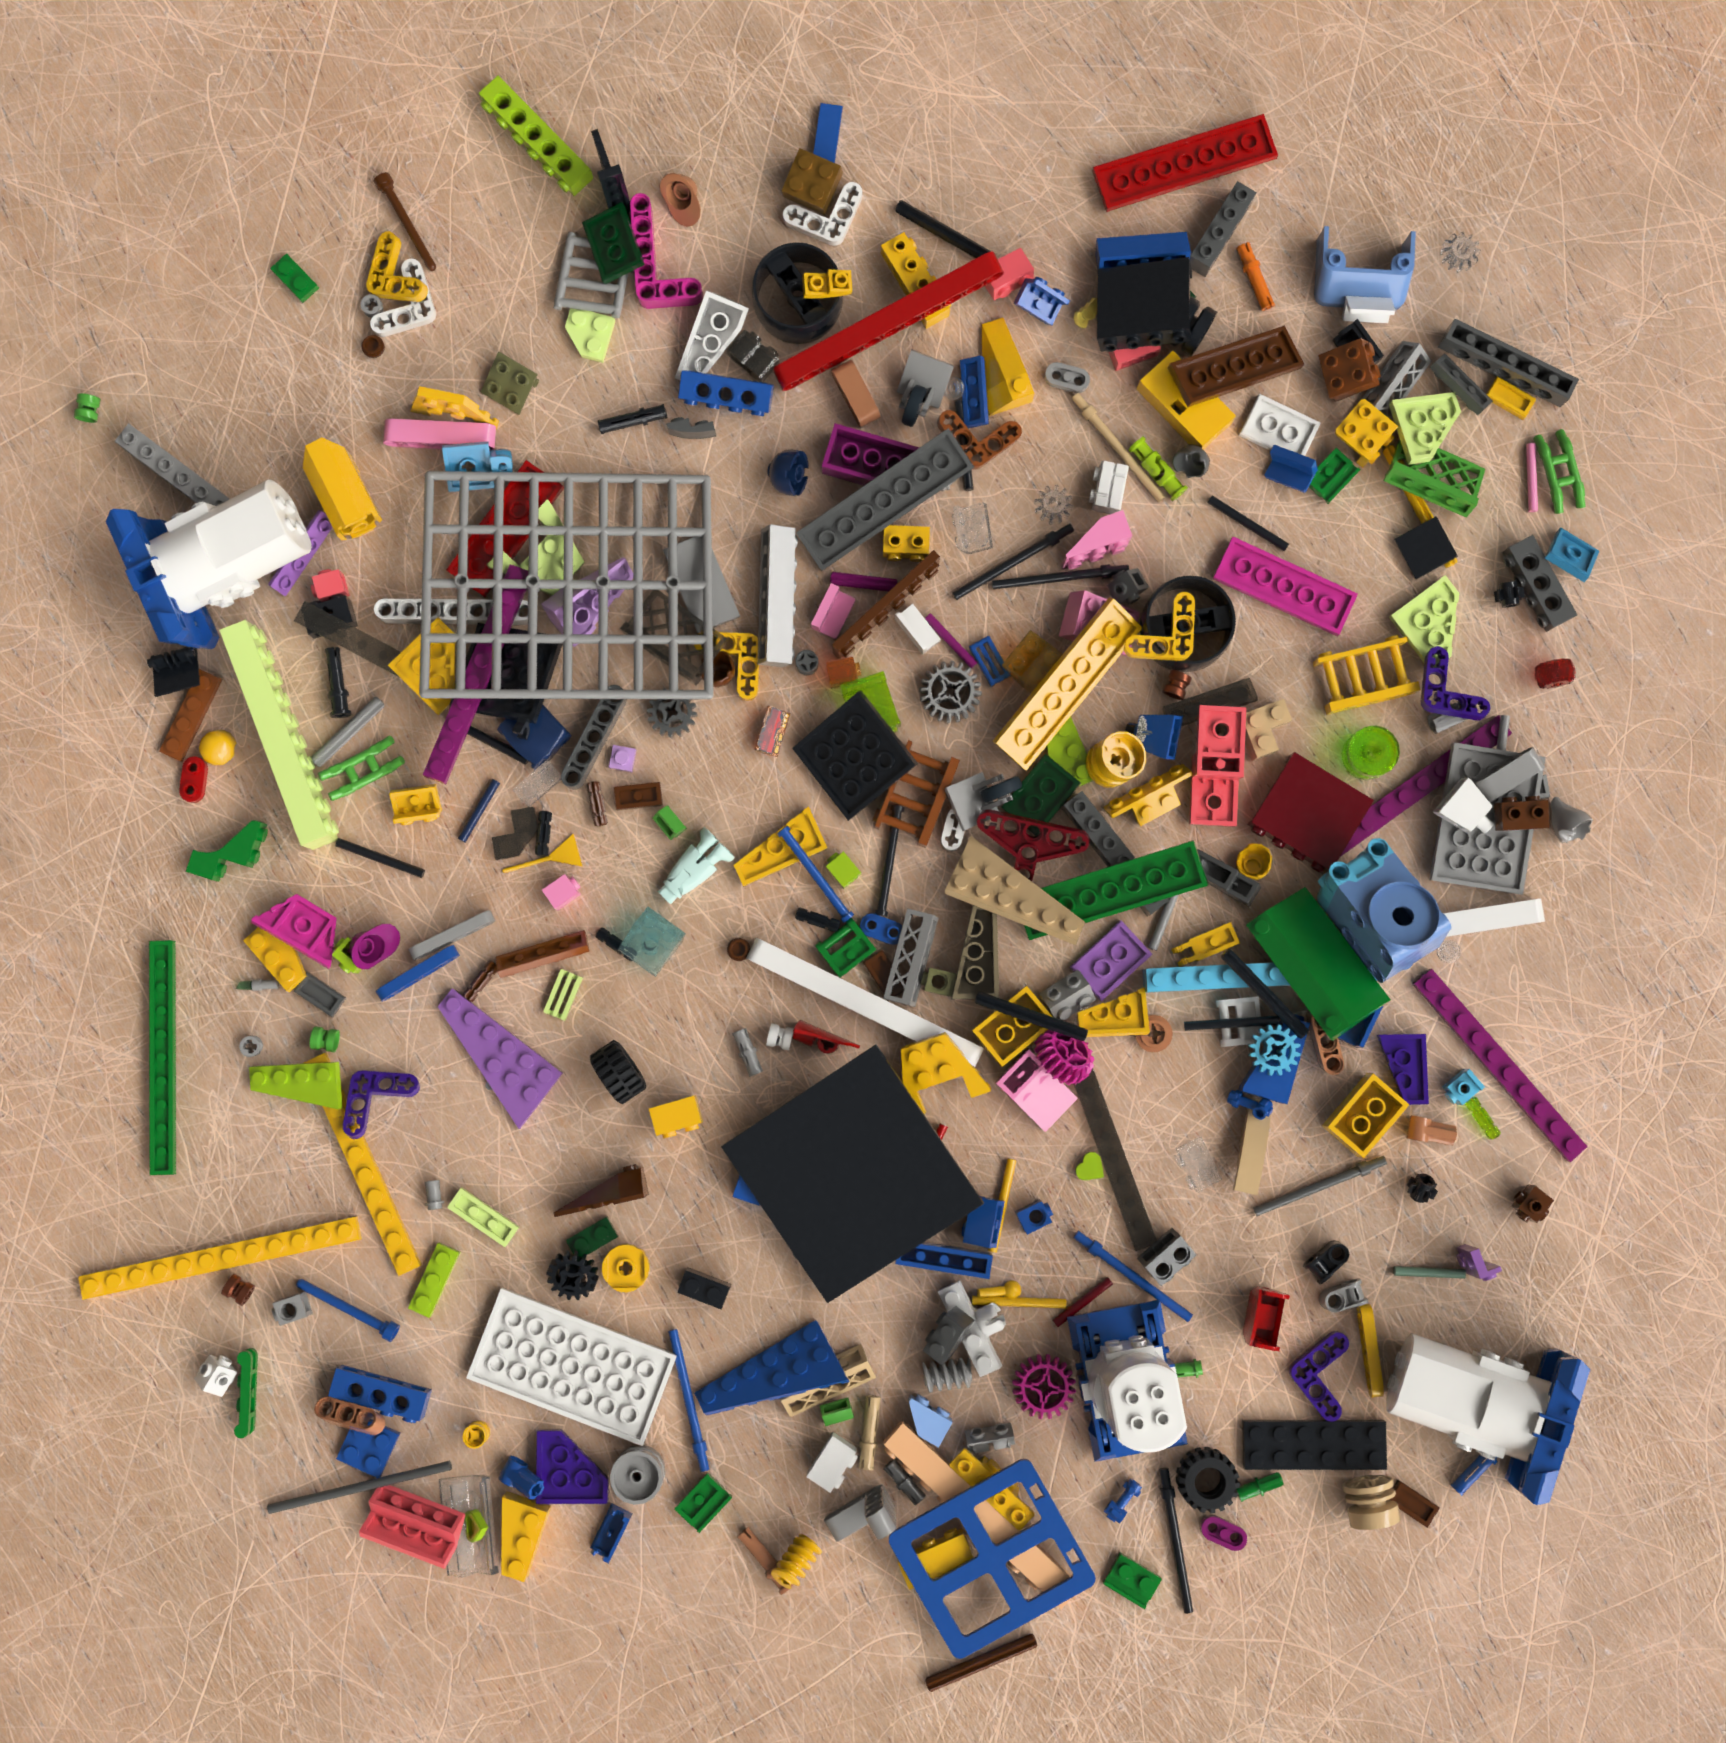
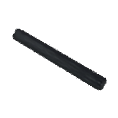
[895,200,996,258]
[1221,949,1309,1039]
[975,992,1088,1041]

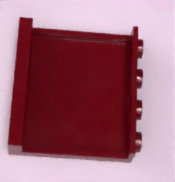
[1247,752,1374,874]

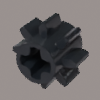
[1494,581,1525,608]
[1407,1173,1438,1203]

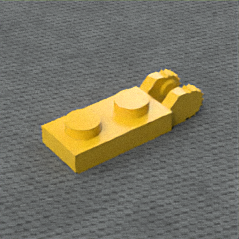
[1171,922,1240,967]

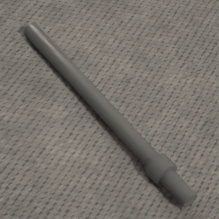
[1253,1156,1387,1216]

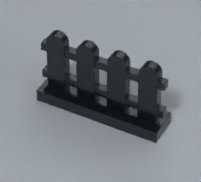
[591,129,631,212]

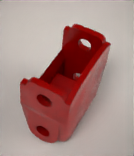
[1243,1286,1290,1352]

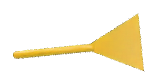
[502,834,583,873]

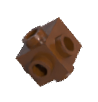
[1512,1184,1554,1223]

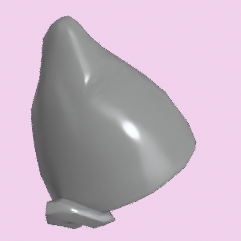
[1551,797,1593,843]

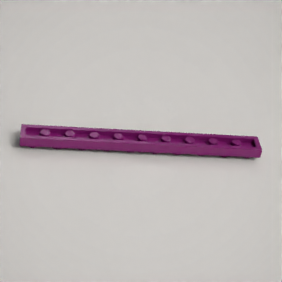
[423,564,528,785]
[1340,715,1512,857]
[1413,969,1588,1162]

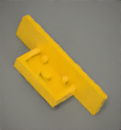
[1103,764,1192,826]
[949,1448,1035,1530]

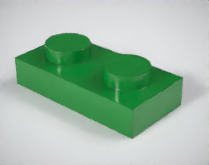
[270,253,319,303]

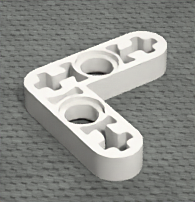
[783,182,862,246]
[370,259,436,337]

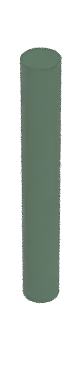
[1393,1266,1466,1279]

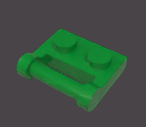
[814,917,876,978]

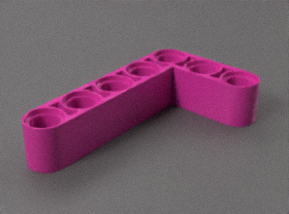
[630,193,703,309]

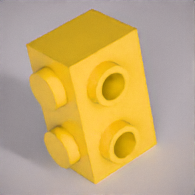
[883,525,930,562]
[649,1095,703,1139]

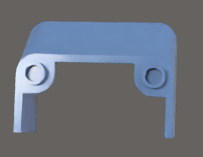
[1314,226,1416,310]

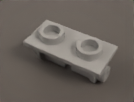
[965,1423,1015,1454]

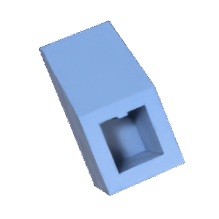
[908,1394,953,1448]

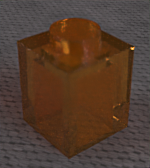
[826,657,862,689]

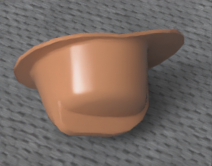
[660,173,701,227]

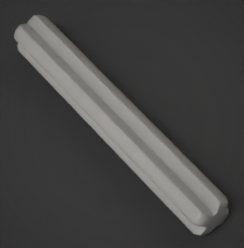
[311,697,385,767]

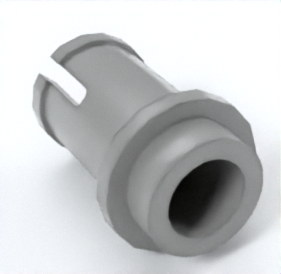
[424,1180,444,1210]

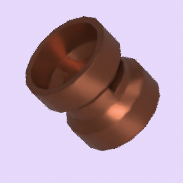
[1162,670,1192,700]
[221,1274,255,1306]

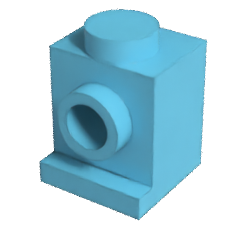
[1442,1069,1485,1105]

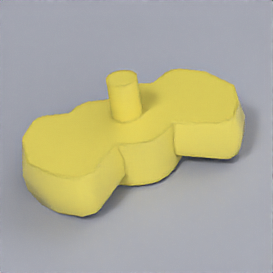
[1073,297,1097,328]

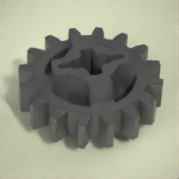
[647,688,698,738]

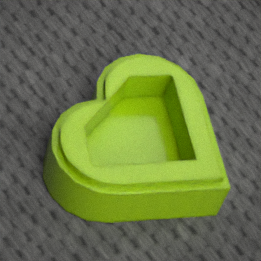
[1075,1152,1104,1180]
[464,1509,488,1542]

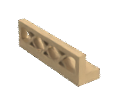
[780,1344,876,1417]

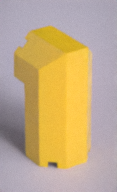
[303,437,382,540]

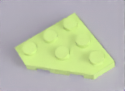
[1389,392,1461,465]
[1389,575,1459,668]

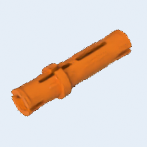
[1236,242,1275,311]

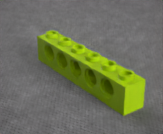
[479,75,594,196]

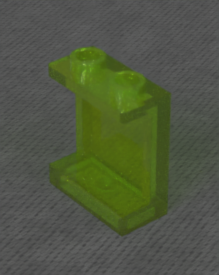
[840,671,901,733]

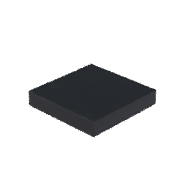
[1394,516,1458,580]

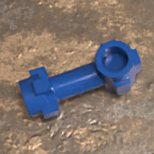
[1227,1090,1273,1120]
[1104,1478,1142,1524]

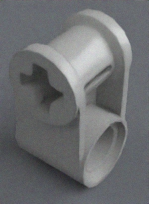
[1319,1278,1368,1313]

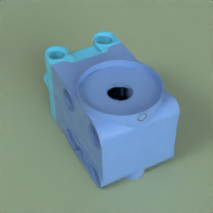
[1317,838,1452,983]

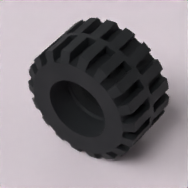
[590,1040,646,1105]
[1176,1447,1240,1514]

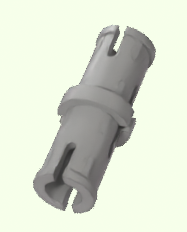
[732,1028,763,1077]

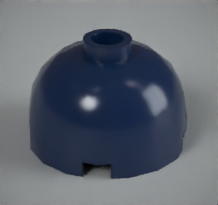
[767,449,809,496]

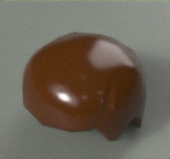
[700,650,735,688]

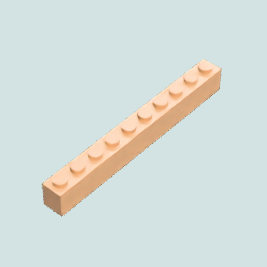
[884,1419,1072,1609]

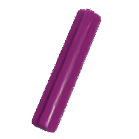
[830,572,898,592]

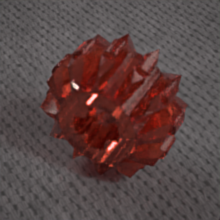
[1534,658,1576,689]

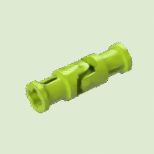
[1128,436,1188,502]

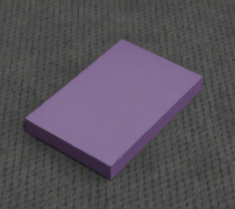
[1070,920,1152,1001]

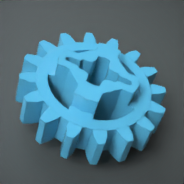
[1248,1025,1301,1076]

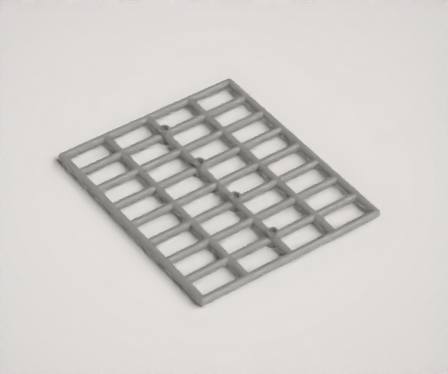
[419,471,713,699]

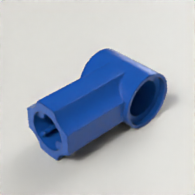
[498,1456,544,1499]

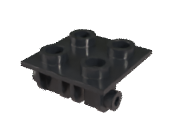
[147,647,200,697]

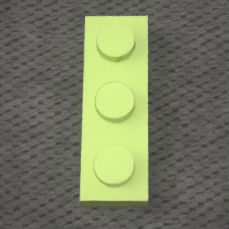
[447,1187,519,1247]

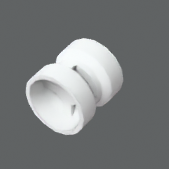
[766,1023,794,1051]

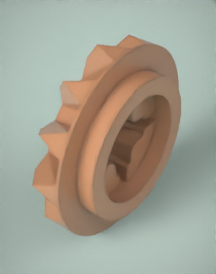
[1135,1015,1173,1052]

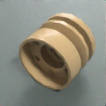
[1342,1475,1401,1530]

